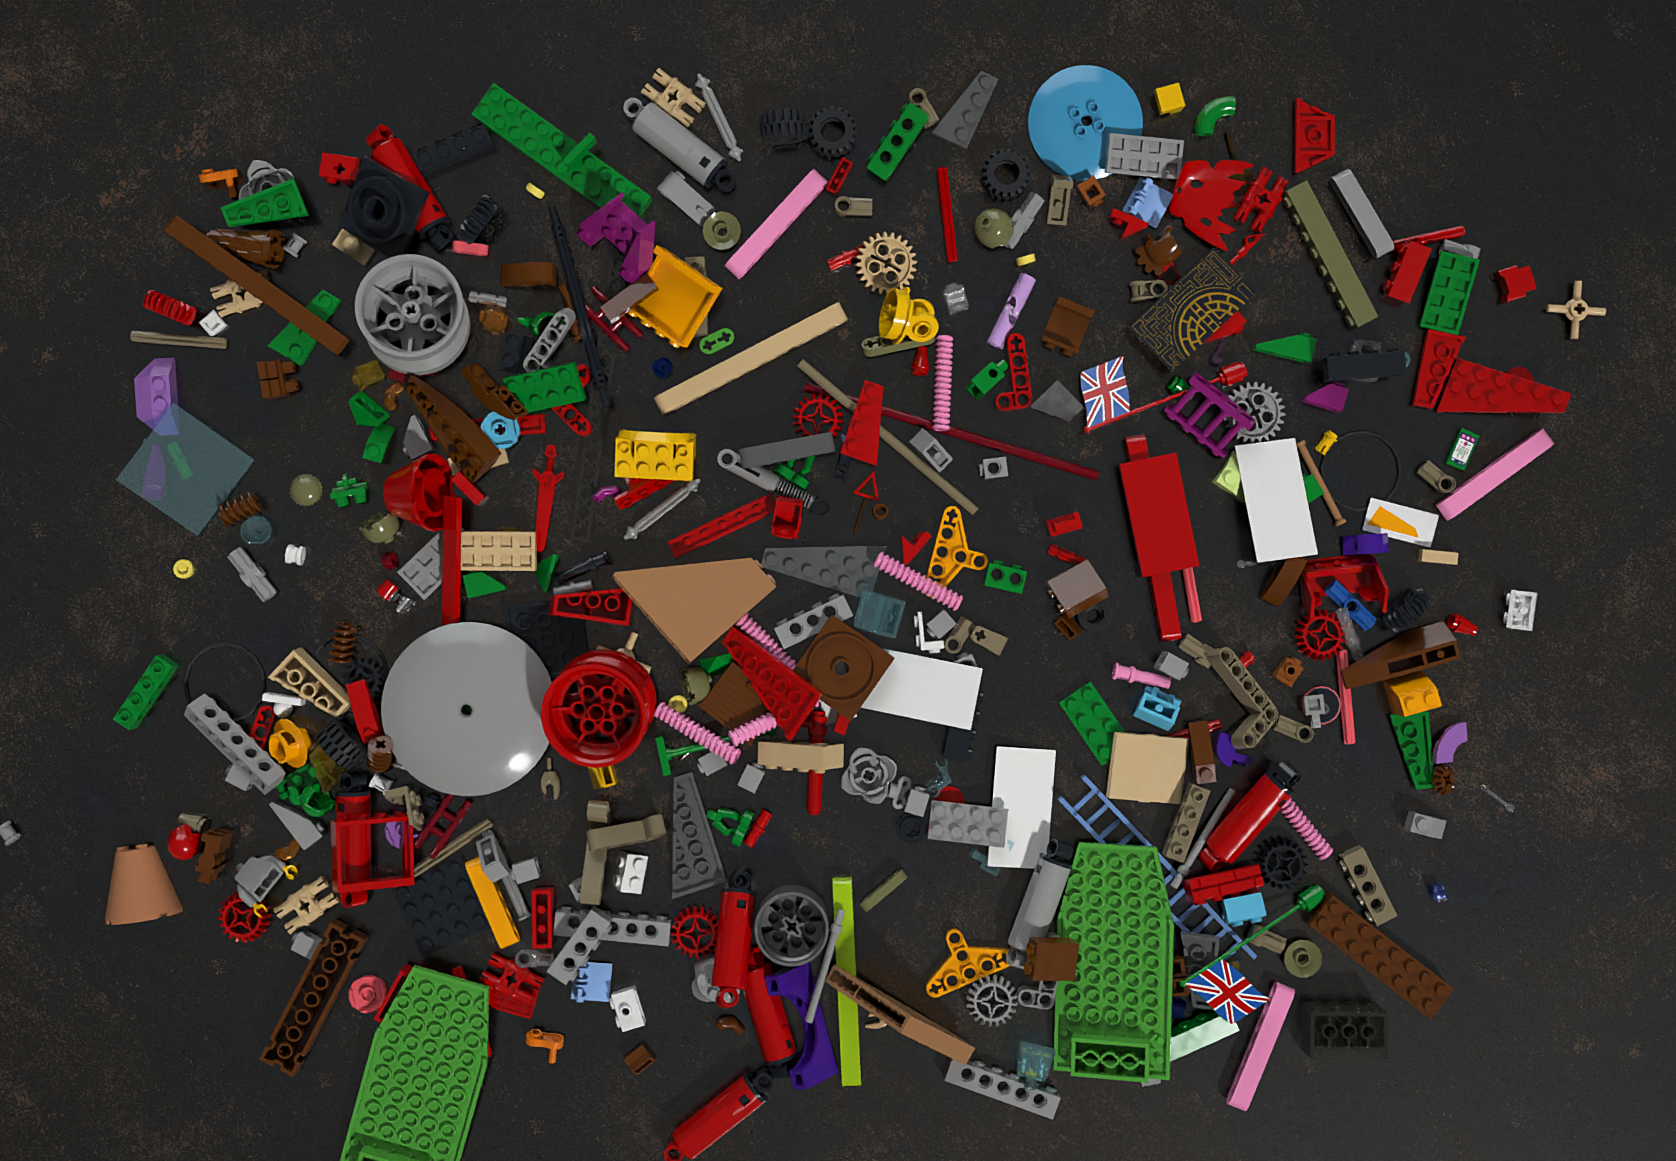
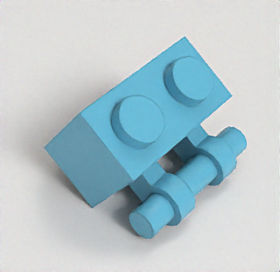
[1133,685,1182,731]
[1220,892,1267,927]

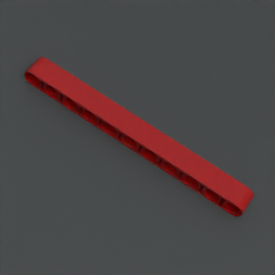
[1124,434,1181,642]

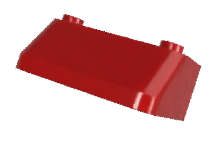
[1299,554,1389,621]

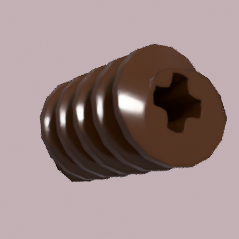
[219,491,263,527]
[327,621,358,663]
[367,736,393,773]

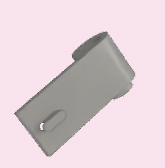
[657,170,716,227]

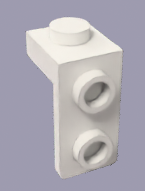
[914,611,944,653]

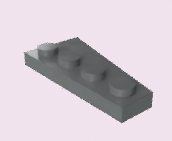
[932,71,998,150]
[1181,931,1220,1010]

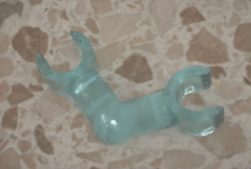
[928,759,952,798]

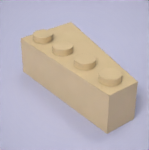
[268,647,351,718]
[758,740,844,773]

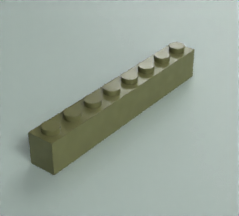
[1282,180,1378,329]

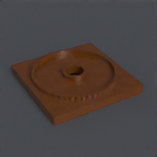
[793,614,895,721]

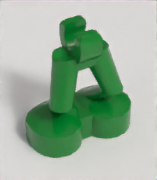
[773,456,815,490]
[706,808,755,847]

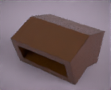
[1054,613,1082,641]
[623,1042,656,1075]

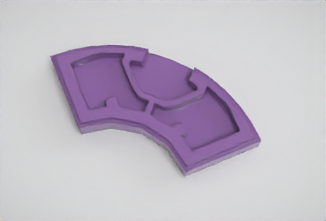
[1432,722,1467,764]

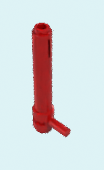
[801,710,827,815]

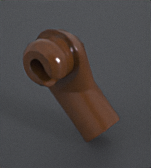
[716,1016,745,1035]

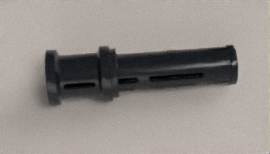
[554,549,613,585]

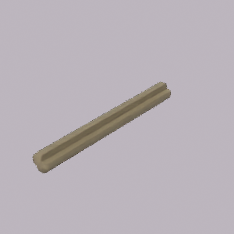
[130,331,227,349]
[414,818,493,877]

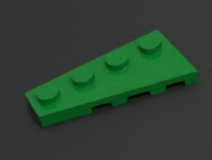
[268,290,341,366]
[1388,711,1434,789]

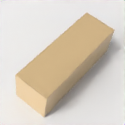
[1418,549,1458,565]

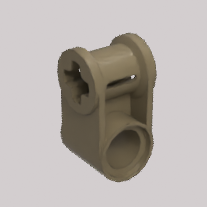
[1129,280,1167,302]
[970,626,1008,656]

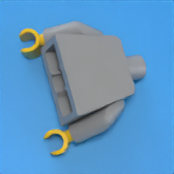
[235,855,297,918]

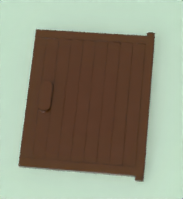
[697,662,771,747]

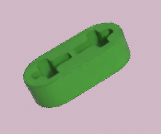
[700,328,734,355]

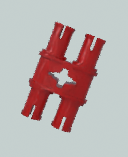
[1233,167,1289,233]
[479,953,545,1007]

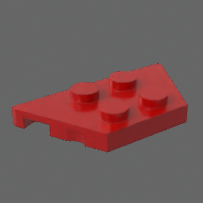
[1294,98,1335,174]

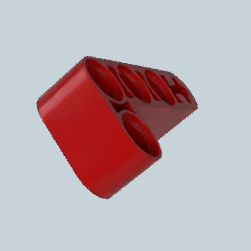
[994,333,1032,411]

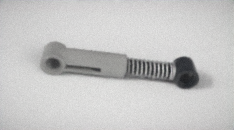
[717,449,831,517]

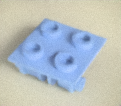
[1122,177,1173,229]
[571,961,612,1002]

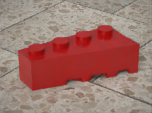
[548,589,632,626]

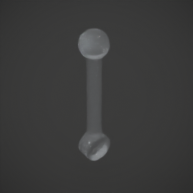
[1237,560,1277,568]
[1481,785,1515,812]

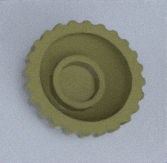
[289,473,323,506]

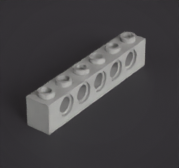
[184,693,286,795]
[553,907,672,946]
[943,1058,1061,1119]

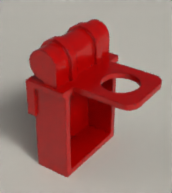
[771,495,804,539]

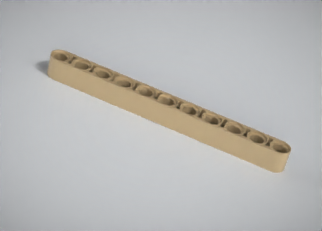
[654,302,848,416]

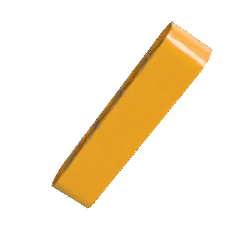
[465,857,520,949]

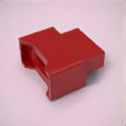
[1493,265,1537,304]
[1045,512,1082,537]

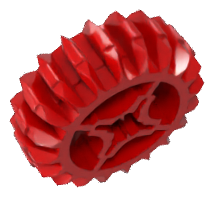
[142,290,197,325]
[792,393,844,438]
[1294,609,1347,661]
[217,892,271,943]
[670,906,718,958]

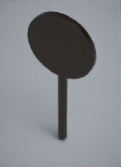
[1225,131,1254,195]

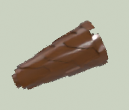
[206,229,285,269]

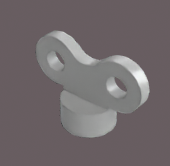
[886,776,911,809]

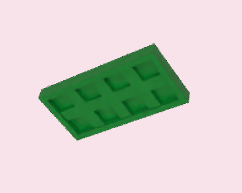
[1419,251,1480,335]
[503,362,586,412]
[1058,681,1125,766]

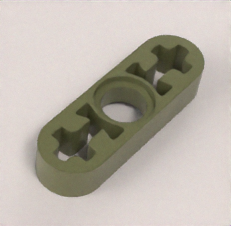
[859,869,908,912]

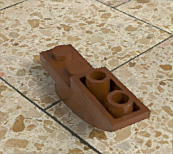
[461,362,529,420]

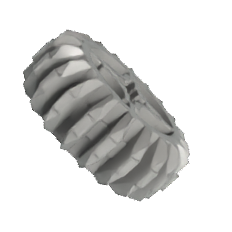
[966,974,1018,1027]

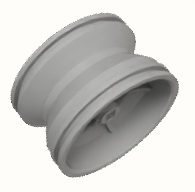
[355,254,470,375]

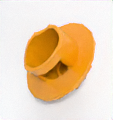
[269,719,312,768]

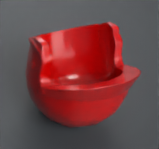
[167,824,204,860]

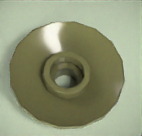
[703,211,741,250]
[1284,940,1322,978]

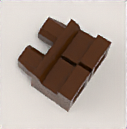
[257,359,299,400]
[1172,955,1190,997]

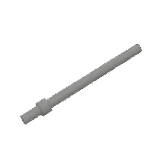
[1171,788,1236,889]
[805,909,845,1023]

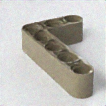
[1208,647,1278,749]
[580,800,611,905]

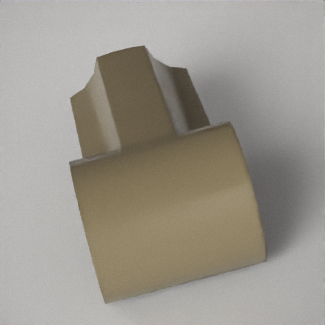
[908,88,939,128]
[834,196,872,216]
[1417,460,1456,494]
[944,616,975,653]
[1178,634,1213,669]
[1273,714,1314,743]
[1245,923,1287,954]

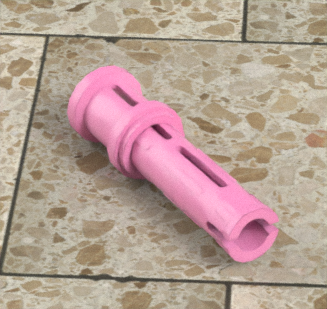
[1111,662,1171,689]

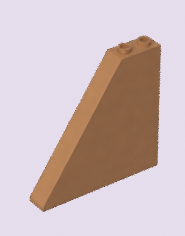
[611,558,777,664]
[825,964,975,1065]

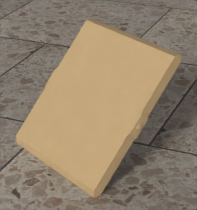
[1106,732,1189,804]

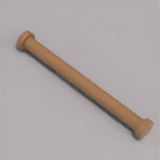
[1296,440,1346,526]

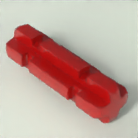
[1048,544,1085,566]

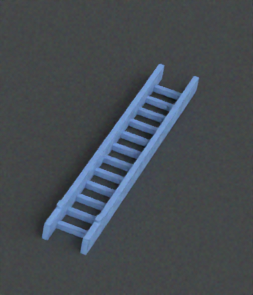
[1058,774,1257,961]

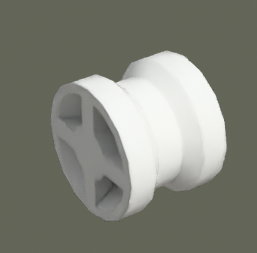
[285,544,306,565]

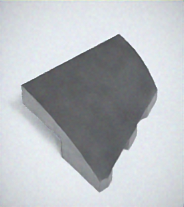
[1030,380,1084,422]

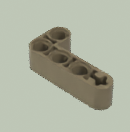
[586,814,667,852]

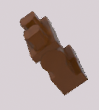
[195,827,233,884]

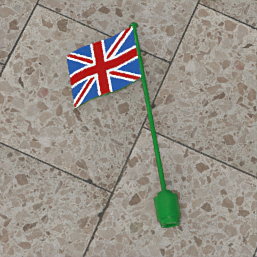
[1180,885,1326,1024]

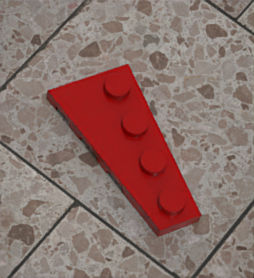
[1412,329,1466,409]
[840,380,883,466]

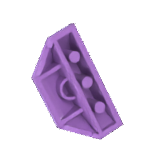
[134,357,180,436]

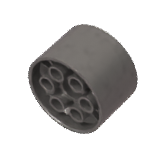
[754,885,829,966]

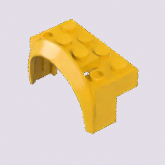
[615,429,696,481]

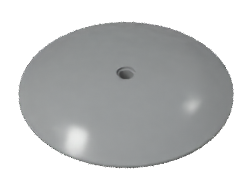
[381,622,552,796]

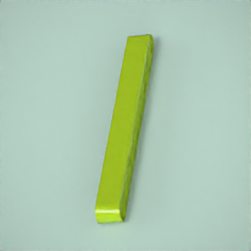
[832,877,861,1086]

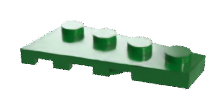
[220,179,309,227]

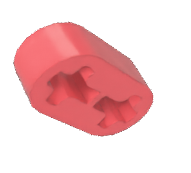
[451,241,489,256]

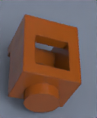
[1075,175,1106,208]
[1272,656,1304,687]

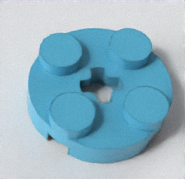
[481,412,520,449]

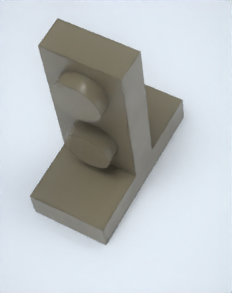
[1047,174,1074,225]

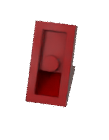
[1108,208,1149,240]
[901,531,932,565]

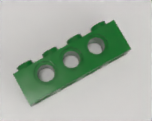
[866,102,931,181]
[113,654,179,730]

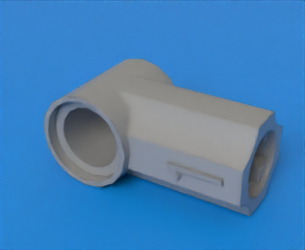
[1438,239,1481,259]

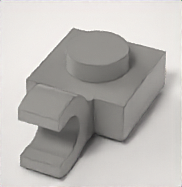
[1302,694,1325,728]

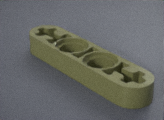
[862,335,936,357]

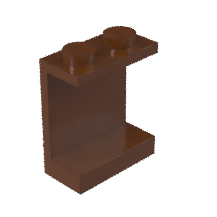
[1040,296,1095,357]

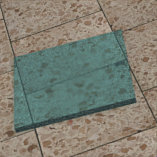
[116,403,255,536]

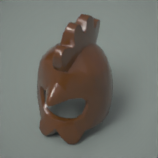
[1136,225,1183,275]

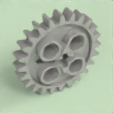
[1223,382,1285,444]

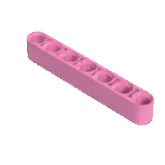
[725,169,828,279]
[1436,428,1554,521]
[1226,982,1295,1111]

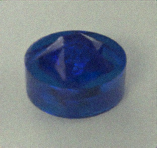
[652,357,673,377]

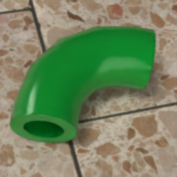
[1195,96,1236,136]

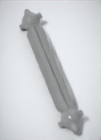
[695,74,743,162]
[624,478,701,540]

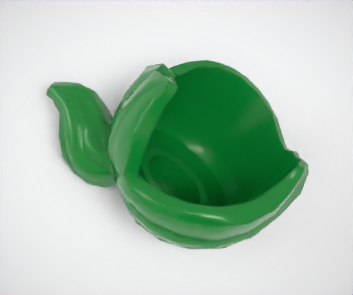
[517,312,564,339]
[287,783,335,817]

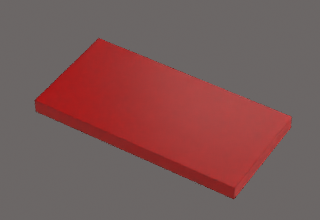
[1119,453,1199,578]

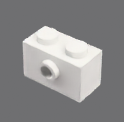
[610,985,646,1032]

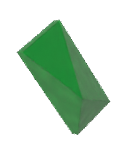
[348,390,390,427]
[534,554,559,592]
[699,653,740,676]

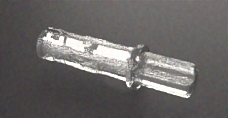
[1336,608,1364,660]

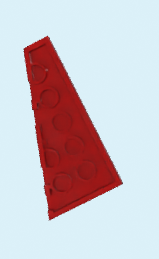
[1437,358,1571,413]
[722,626,823,741]

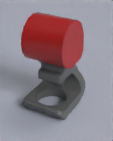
[376,579,414,614]

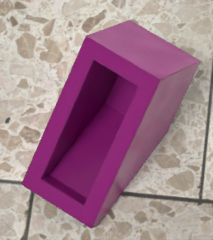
[1301,382,1349,413]

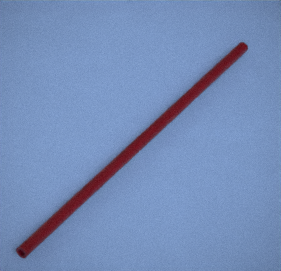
[804,382,1099,480]

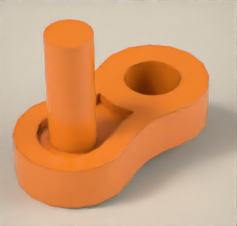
[198,168,238,198]
[525,1029,564,1063]

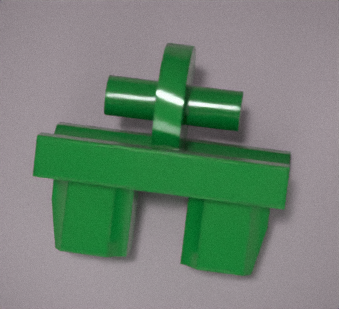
[330,474,368,507]

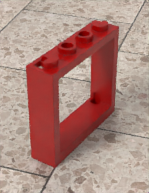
[330,811,415,893]

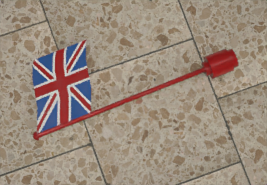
[1080,356,1248,433]

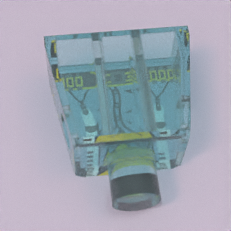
[1017,1041,1057,1090]

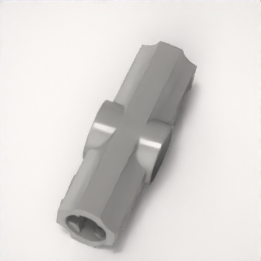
[1005,192,1045,249]
[228,547,277,602]

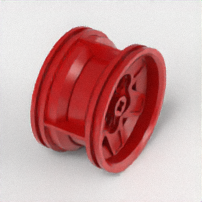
[541,649,657,768]

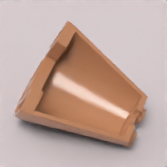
[104,843,183,925]

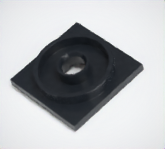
[338,156,429,258]

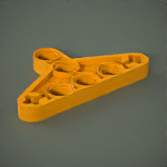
[924,506,988,597]
[926,929,1010,998]

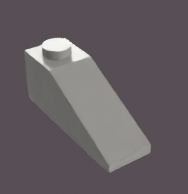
[269,800,327,850]

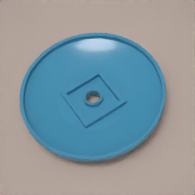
[1028,65,1143,181]

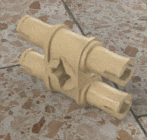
[641,68,706,128]
[210,269,270,318]
[274,876,340,934]

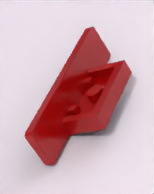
[613,478,675,510]

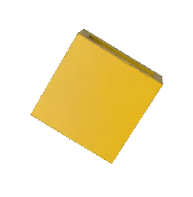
[1154,83,1185,115]
[588,765,618,790]

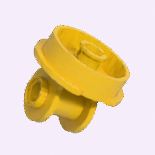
[879,287,939,345]

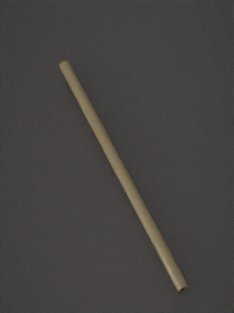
[797,359,978,515]

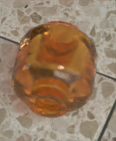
[479,305,508,333]

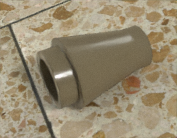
[178,813,209,834]

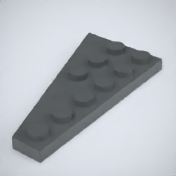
[761,546,887,601]
[672,771,727,899]

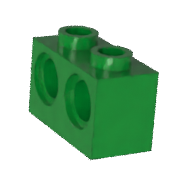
[983,560,1027,594]

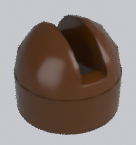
[872,503,888,520]

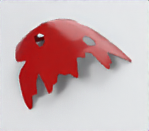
[1170,160,1254,251]

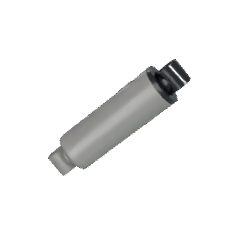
[623,98,735,192]
[1006,838,1073,969]

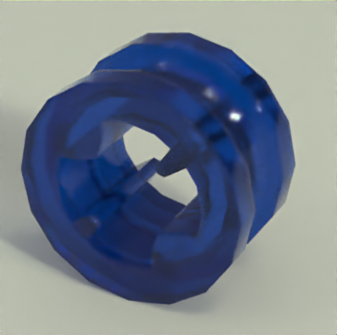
[1431,883,1447,902]

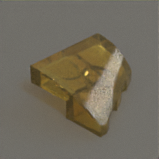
[309,746,350,795]

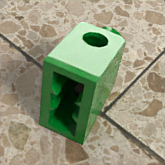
[965,359,1009,401]

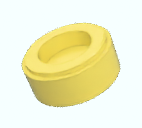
[526,182,545,199]
[1016,254,1036,266]
[173,559,195,579]
[668,695,688,714]

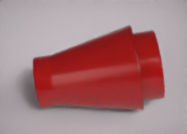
[910,346,929,376]
[1447,614,1478,636]

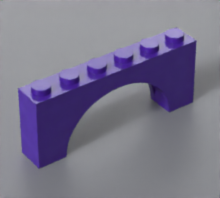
[764,962,838,1090]

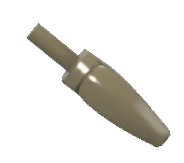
[540,757,560,800]

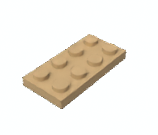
[461,531,537,571]

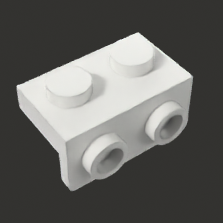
[1504,590,1537,631]
[612,850,648,894]

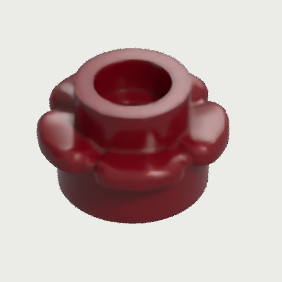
[381,552,398,570]

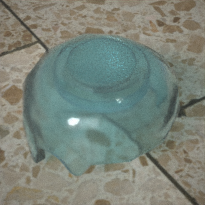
[240,515,272,545]

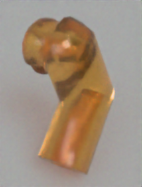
[383,382,404,411]
[275,838,300,860]

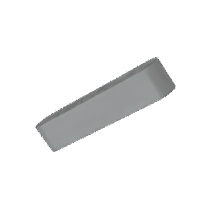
[1330,169,1394,258]

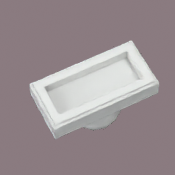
[262,692,306,718]

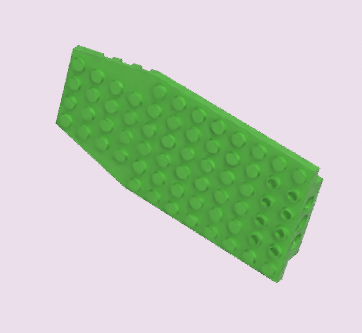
[1054,842,1174,1083]
[340,965,489,1161]

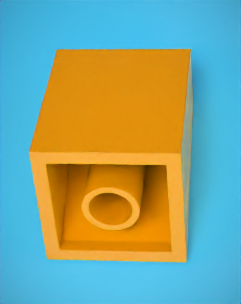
[1382,670,1442,717]

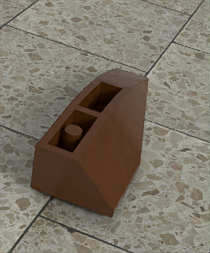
[404,375,502,483]
[1341,621,1461,689]

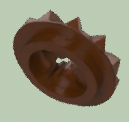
[1433,765,1455,795]

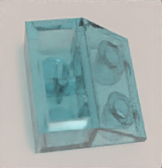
[853,589,906,639]

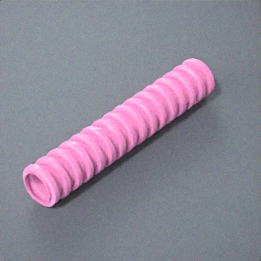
[932,335,953,431]
[874,552,963,611]
[736,613,796,670]
[654,702,741,764]
[728,702,819,747]
[1280,798,1333,860]

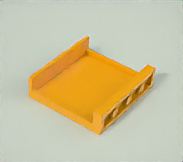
[628,245,722,348]

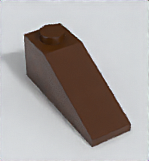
[1188,720,1216,784]

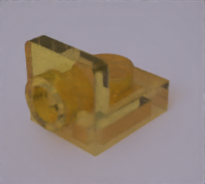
[352,360,385,391]

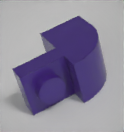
[1342,533,1389,555]
[1213,731,1253,767]

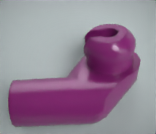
[592,485,622,503]

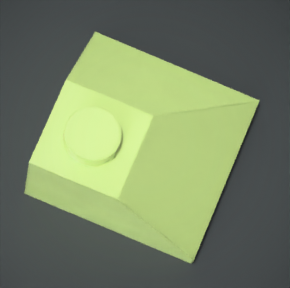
[1212,450,1246,503]

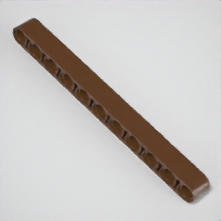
[164,215,350,356]

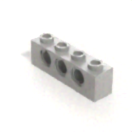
[774,593,853,649]
[547,905,613,985]

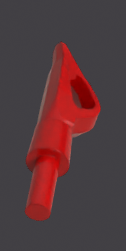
[1229,233,1265,265]

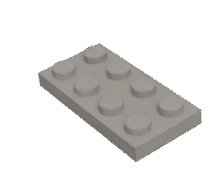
[1104,133,1184,180]
[397,527,465,600]
[928,800,1009,848]

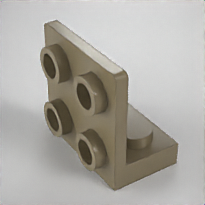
[384,786,424,830]

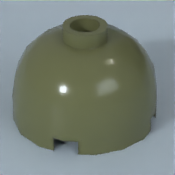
[974,208,1014,248]
[359,508,399,544]
[678,666,713,705]

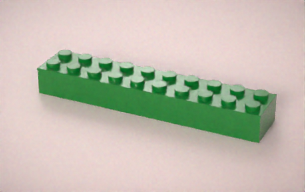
[471,83,653,217]

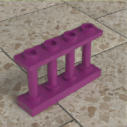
[1164,371,1255,458]

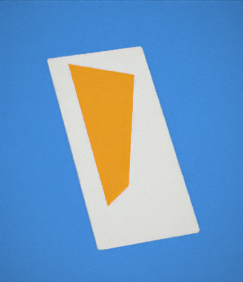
[1362,498,1439,547]

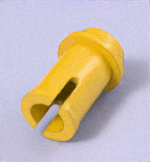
[1315,430,1338,456]

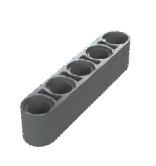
[739,432,835,469]

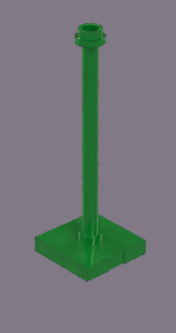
[654,728,776,776]

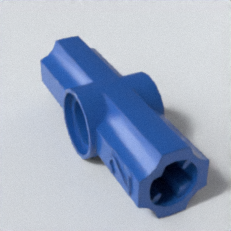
[1324,580,1377,631]

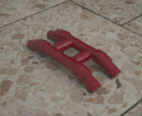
[584,286,643,352]
[413,793,473,860]

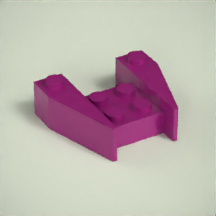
[576,192,655,284]

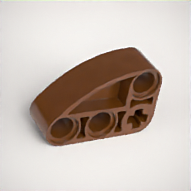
[501,262,556,287]
[1261,556,1308,607]

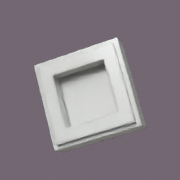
[199,310,228,337]

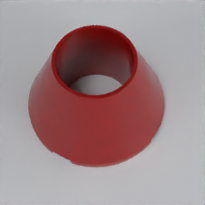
[383,454,456,532]

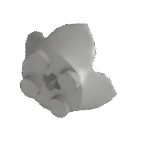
[239,160,294,200]
[841,748,897,804]
[692,953,740,1003]

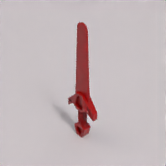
[533,445,565,552]

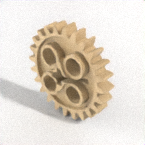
[854,232,917,295]

